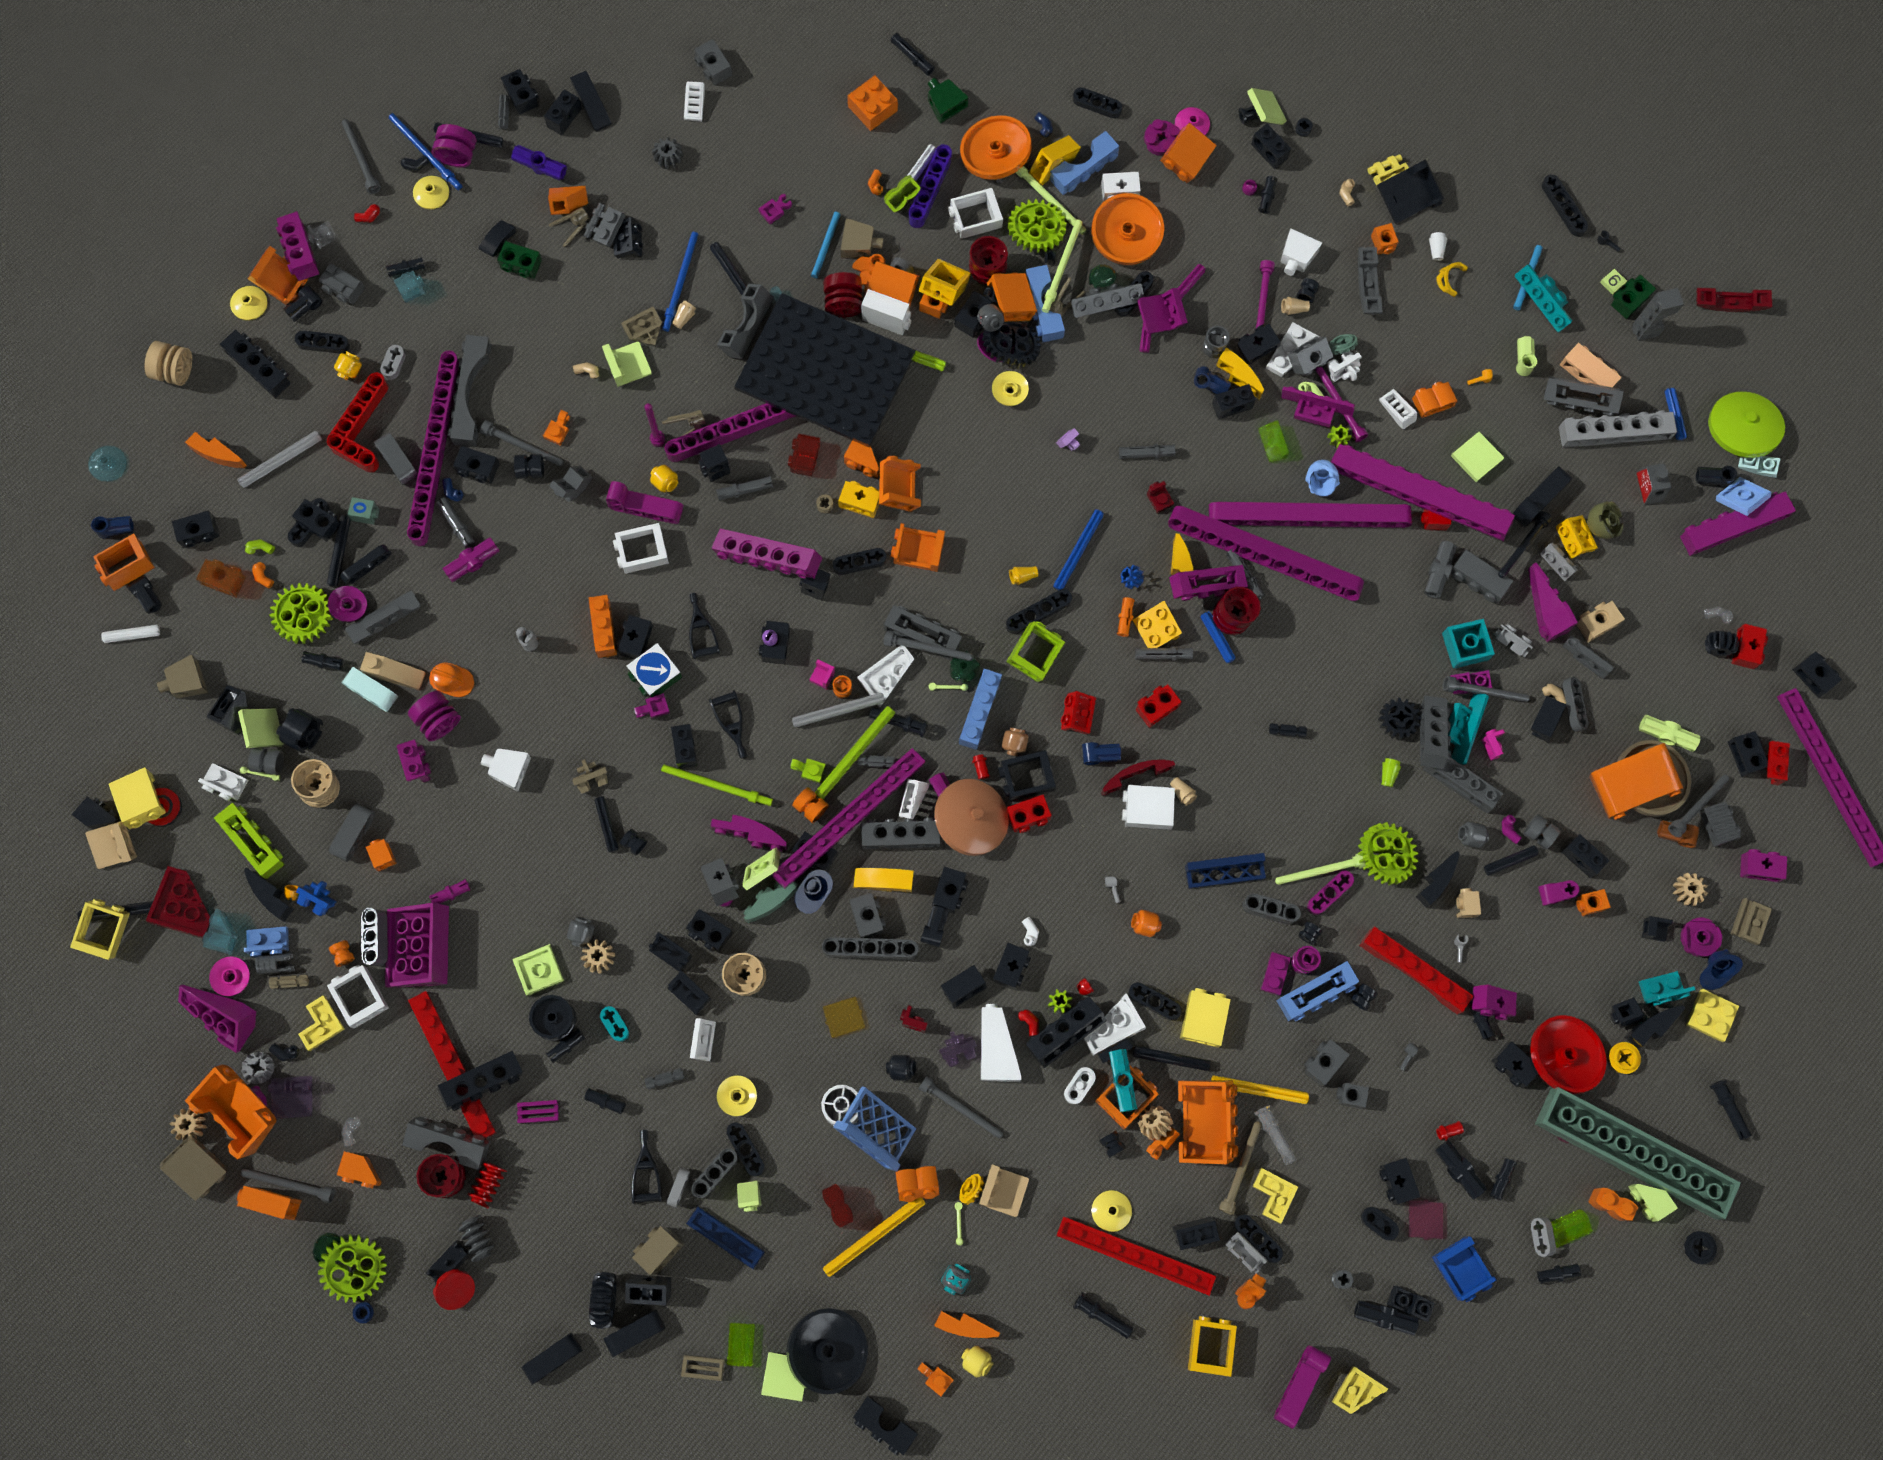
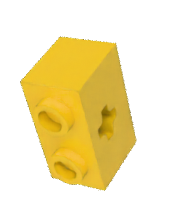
[838,481,879,518]

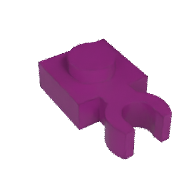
[758,194,792,225]

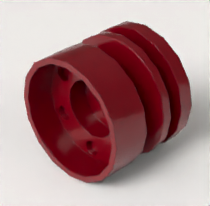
[969,236,1008,285]
[823,272,863,318]
[1213,587,1261,635]
[416,1154,466,1199]

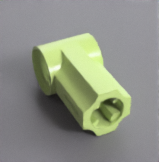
[1516,336,1537,376]

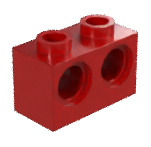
[1136,684,1182,728]
[1007,795,1051,833]

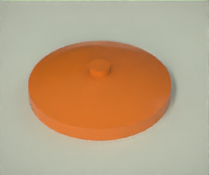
[960,116,1032,179]
[1091,193,1164,265]

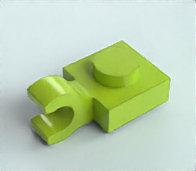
[790,758,826,783]

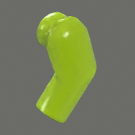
[245,539,275,555]

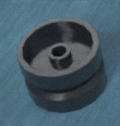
[529,995,577,1042]

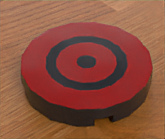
[148,788,182,827]

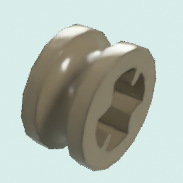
[816,495,833,514]

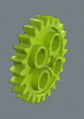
[1008,199,1067,253]
[269,583,333,644]
[1358,822,1418,885]
[318,1234,387,1303]

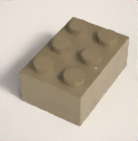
[632,1226,685,1275]

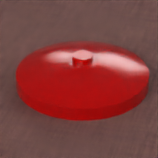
[1530,1015,1606,1095]

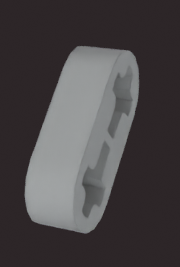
[380,345,406,380]
[667,1168,690,1208]
[1531,1217,1556,1257]

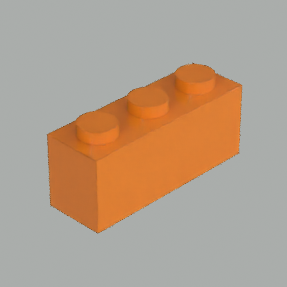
[588,595,617,658]

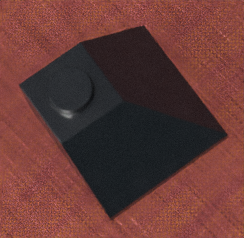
[206,685,248,735]

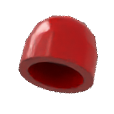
[1077,978,1094,996]

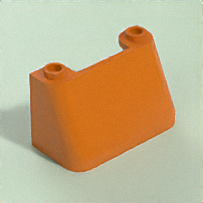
[1590,743,1683,820]

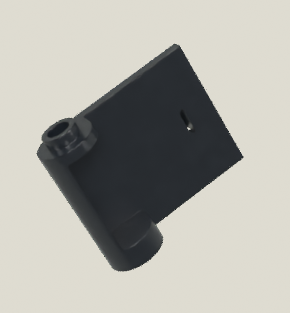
[1377,159,1445,224]

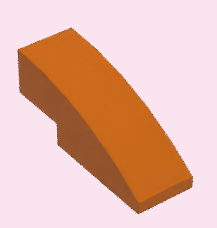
[185,432,247,469]
[934,1311,1000,1338]

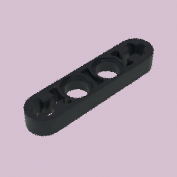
[1542,174,1588,237]
[1006,589,1072,634]

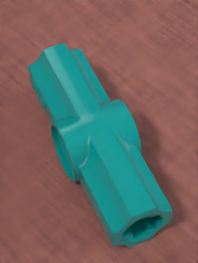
[1109,1049,1137,1112]

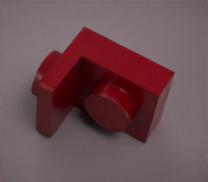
[1147,481,1174,514]
[900,1005,928,1033]

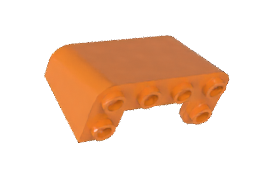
[185,1065,277,1160]
[1178,1080,1238,1164]

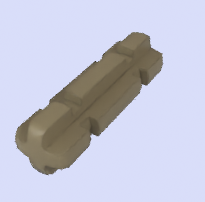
[269,974,309,989]

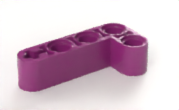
[606,481,684,524]
[1274,1345,1331,1429]

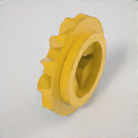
[1608,1042,1641,1074]
[959,1174,984,1205]

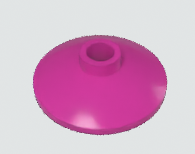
[1174,107,1210,135]
[209,957,250,996]

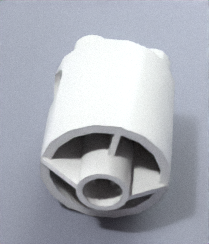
[821,1085,858,1126]

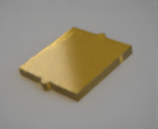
[823,996,865,1038]

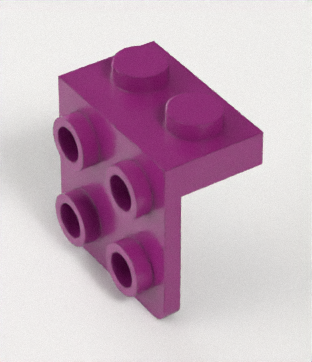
[1138,288,1188,334]

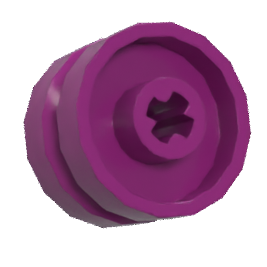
[431,124,477,167]

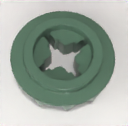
[1329,334,1358,354]

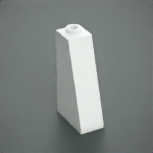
[981,1004,1021,1082]

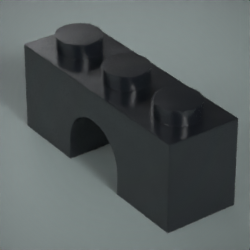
[853,1396,918,1456]

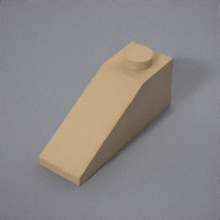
[360,652,426,690]

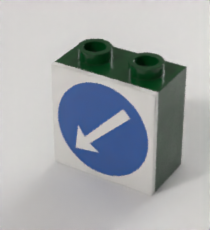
[627,643,682,698]

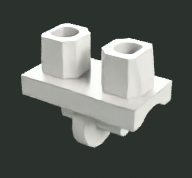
[1327,351,1362,383]

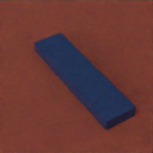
[686,1207,765,1270]

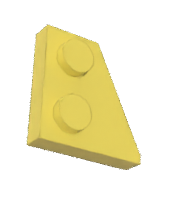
[1332,1366,1388,1414]

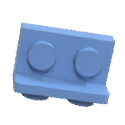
[244,927,289,957]

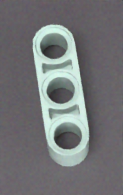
[341,667,398,712]

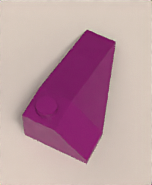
[1528,562,1578,642]
[178,985,256,1053]

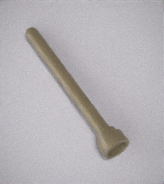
[1219,1121,1262,1215]

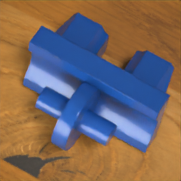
[296,881,337,916]

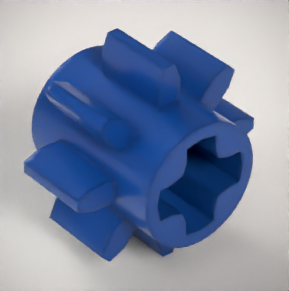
[1121,565,1144,589]

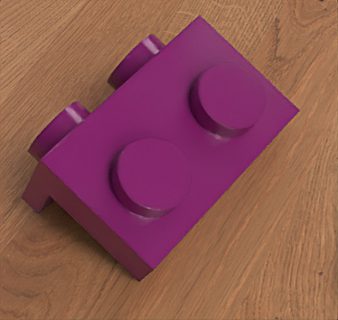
[397,739,431,782]

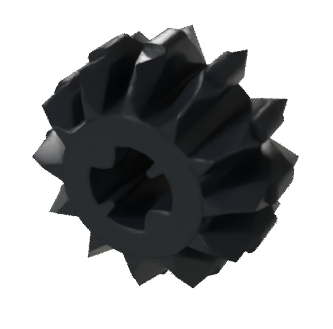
[1705,630,1739,657]

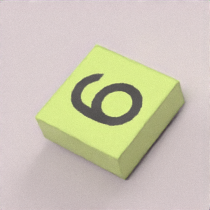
[1600,269,1627,295]

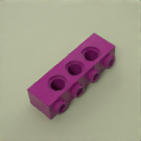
[276,211,319,281]

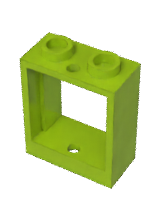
[1006,621,1065,682]

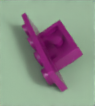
[1281,387,1355,428]

